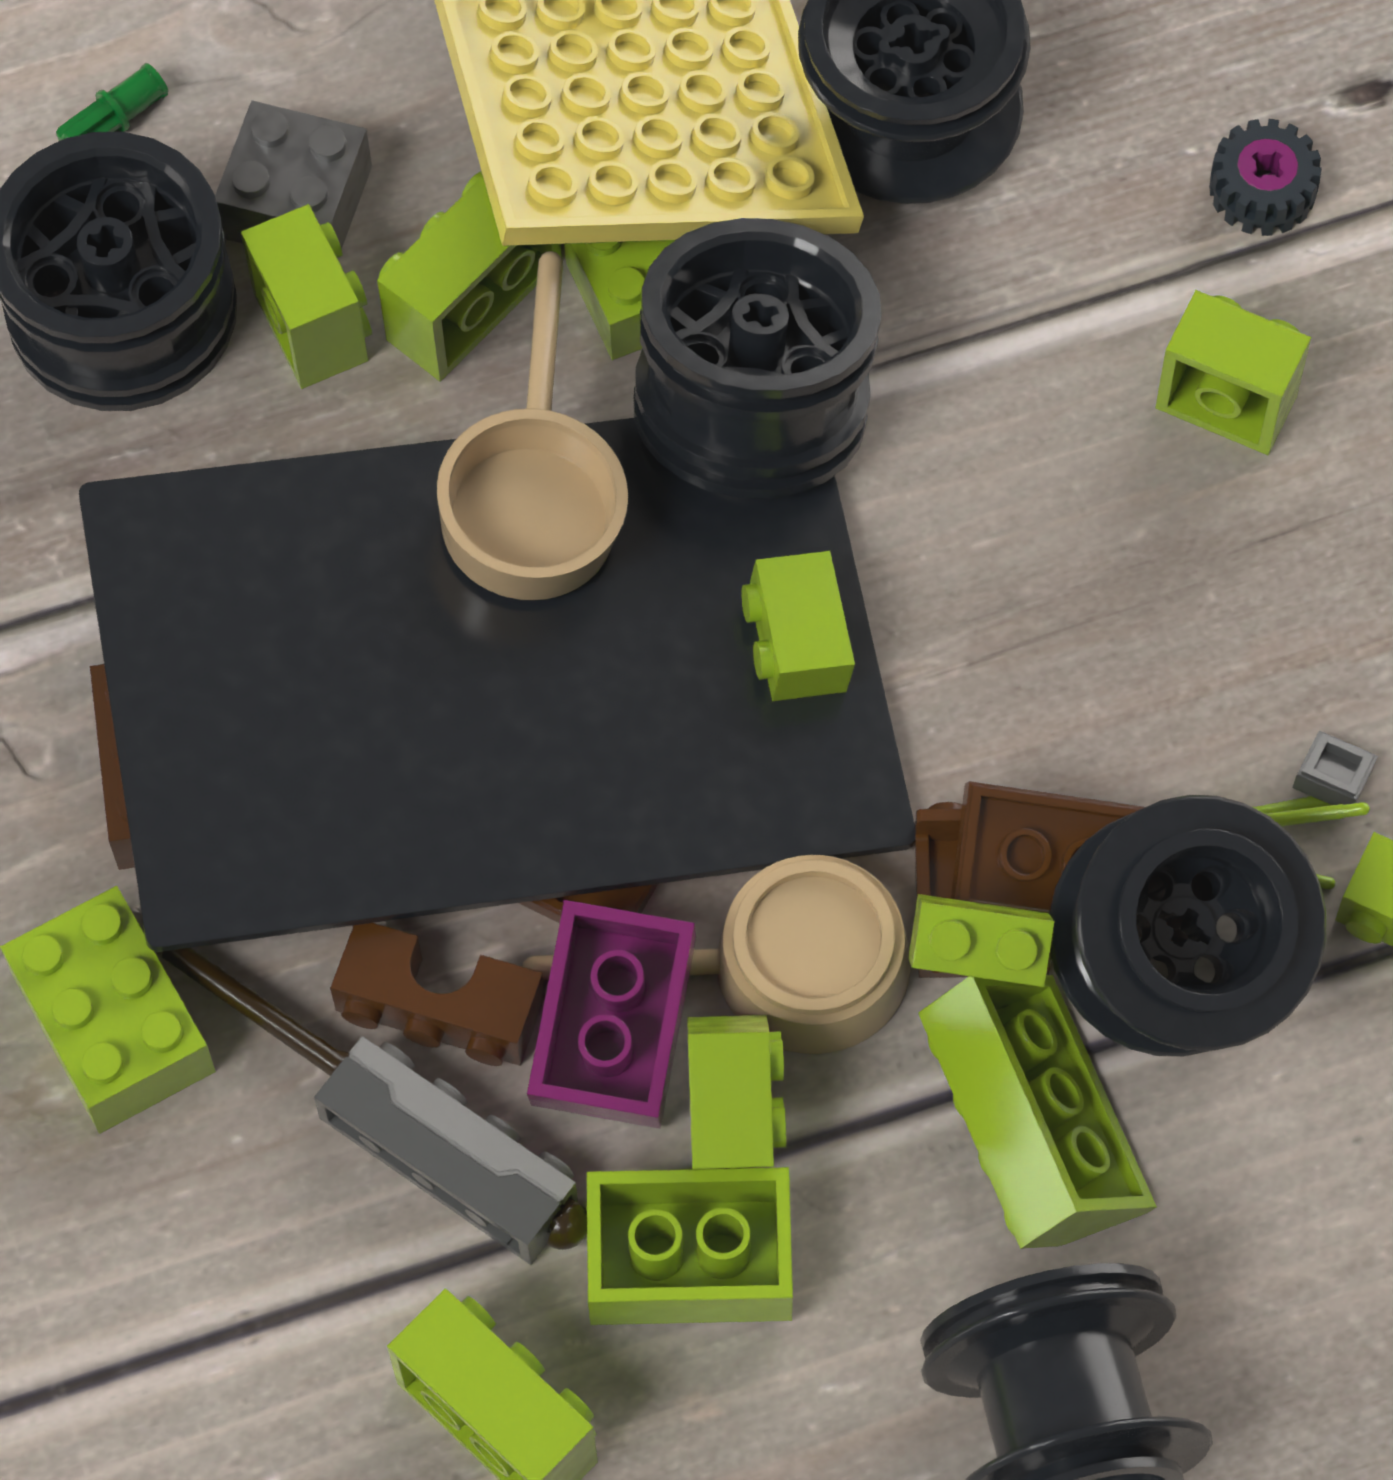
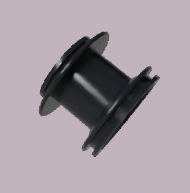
[798,0,1031,204]
[1049,795,1326,1057]
[920,1263,1213,1480]

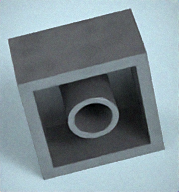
[215,100,372,249]

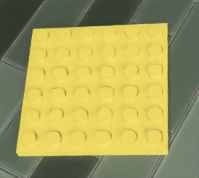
[434,0,864,246]

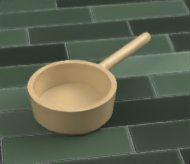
[437,251,628,600]
[522,855,911,1054]

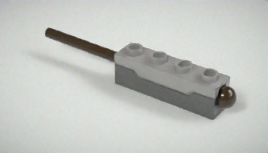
[162,948,587,1265]

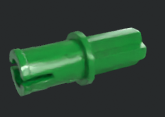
[56,63,169,141]

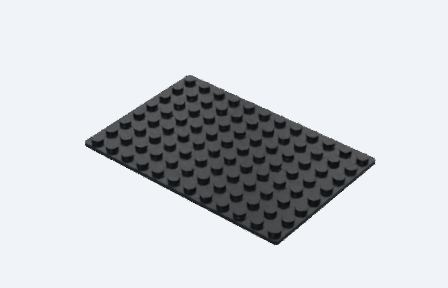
[79,418,915,952]

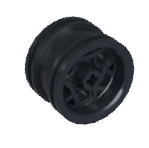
[0,132,237,411]
[633,218,882,499]

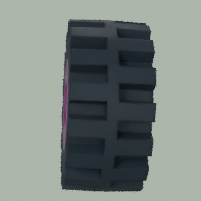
[1209,119,1322,236]

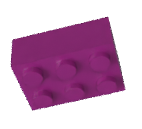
[527,900,697,1129]

